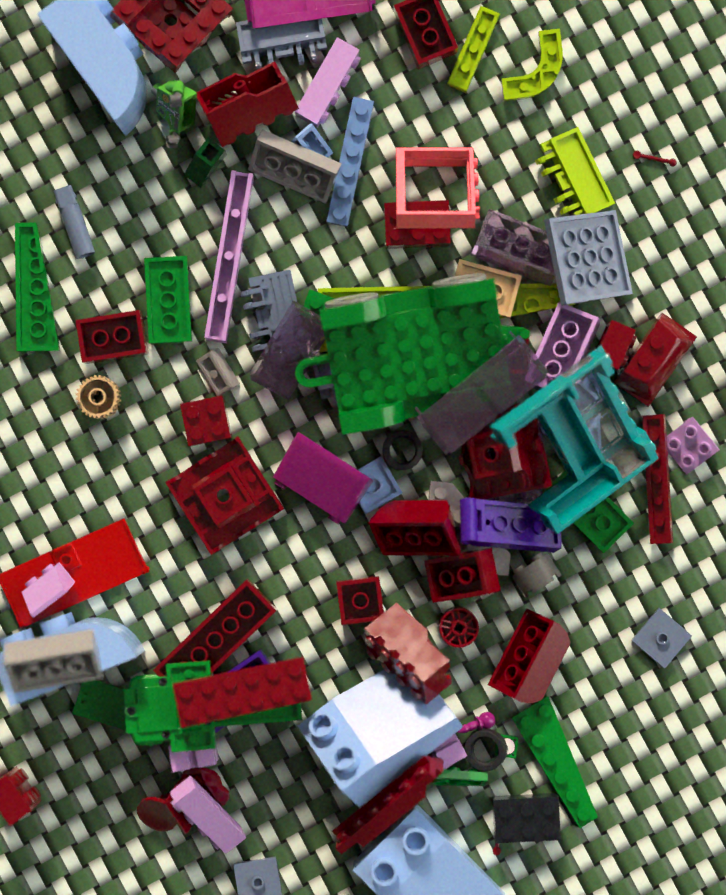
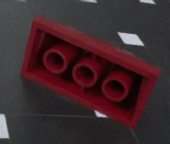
[613,312,697,407]
[368,500,461,556]
[488,608,570,703]

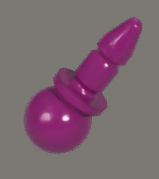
[457,712,495,733]

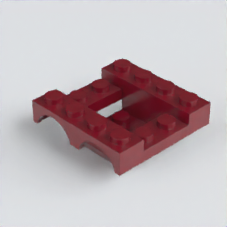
[110,0,233,73]
[451,403,552,500]
[165,436,284,555]

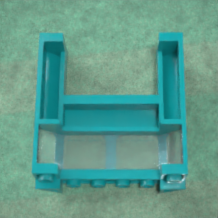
[490,345,659,534]

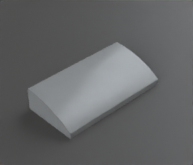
[248,130,342,204]

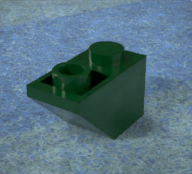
[184,137,227,188]

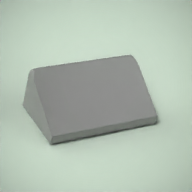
[196,348,240,396]

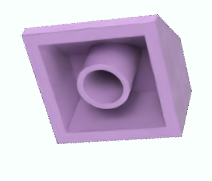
[22,562,75,618]

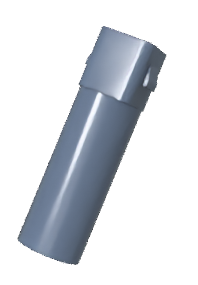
[54,185,95,259]

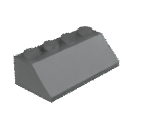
[4,629,103,693]

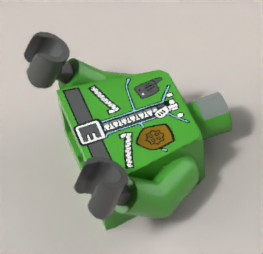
[151,80,197,148]

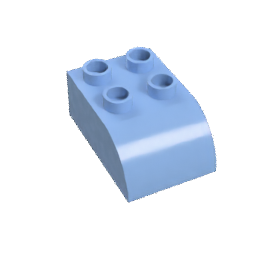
[37,0,147,136]
[0,612,145,706]

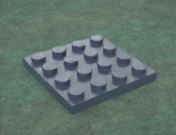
[544,210,633,306]

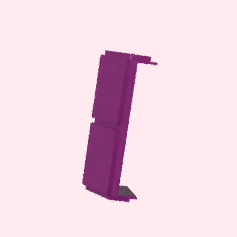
[245,0,376,29]

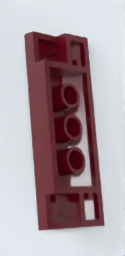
[332,756,444,854]

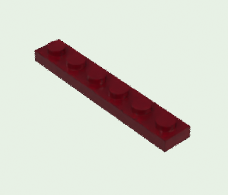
[642,414,673,544]

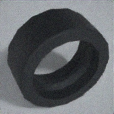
[382,430,423,471]
[465,729,508,772]

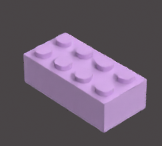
[524,302,600,390]

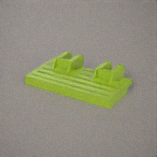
[535,127,615,216]

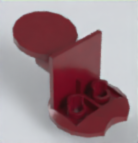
[137,767,230,834]

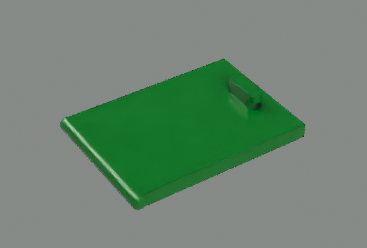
[72,680,126,731]

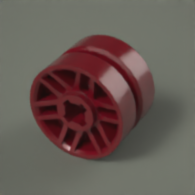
[439,607,479,648]

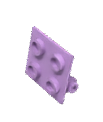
[667,416,720,475]

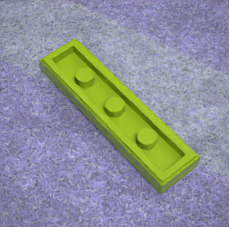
[447,6,500,93]

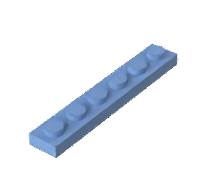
[327,97,374,227]

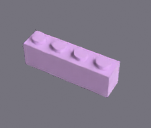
[295,37,361,128]
[170,775,246,854]

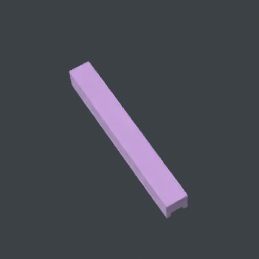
[204,170,254,344]

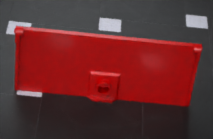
[0,518,150,629]

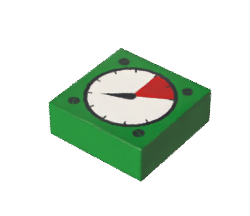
[494,734,519,759]

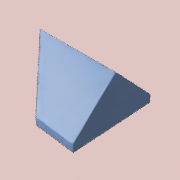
[291,123,333,157]

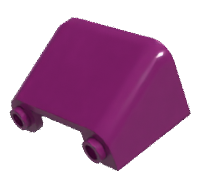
[273,432,373,525]

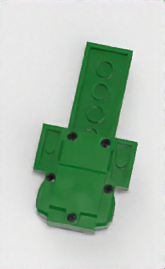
[124,661,302,752]

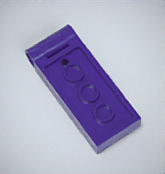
[459,498,562,553]

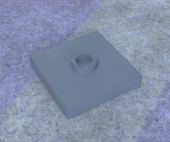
[631,608,692,668]
[233,856,282,895]

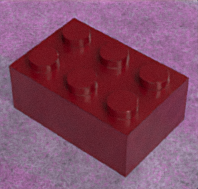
[393,0,458,70]
[384,200,451,249]
[75,310,149,364]
[424,548,500,603]
[0,766,42,826]

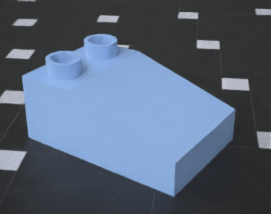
[298,670,463,807]
[353,804,506,895]

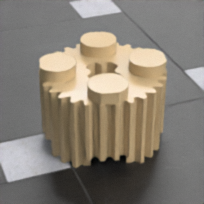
[75,375,122,419]

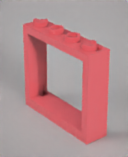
[396,147,480,228]

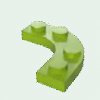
[501,28,563,101]

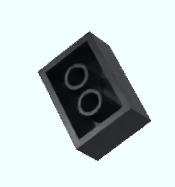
[492,793,561,844]

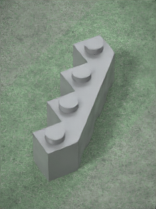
[428,481,510,576]

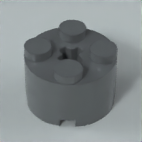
[512,552,562,598]

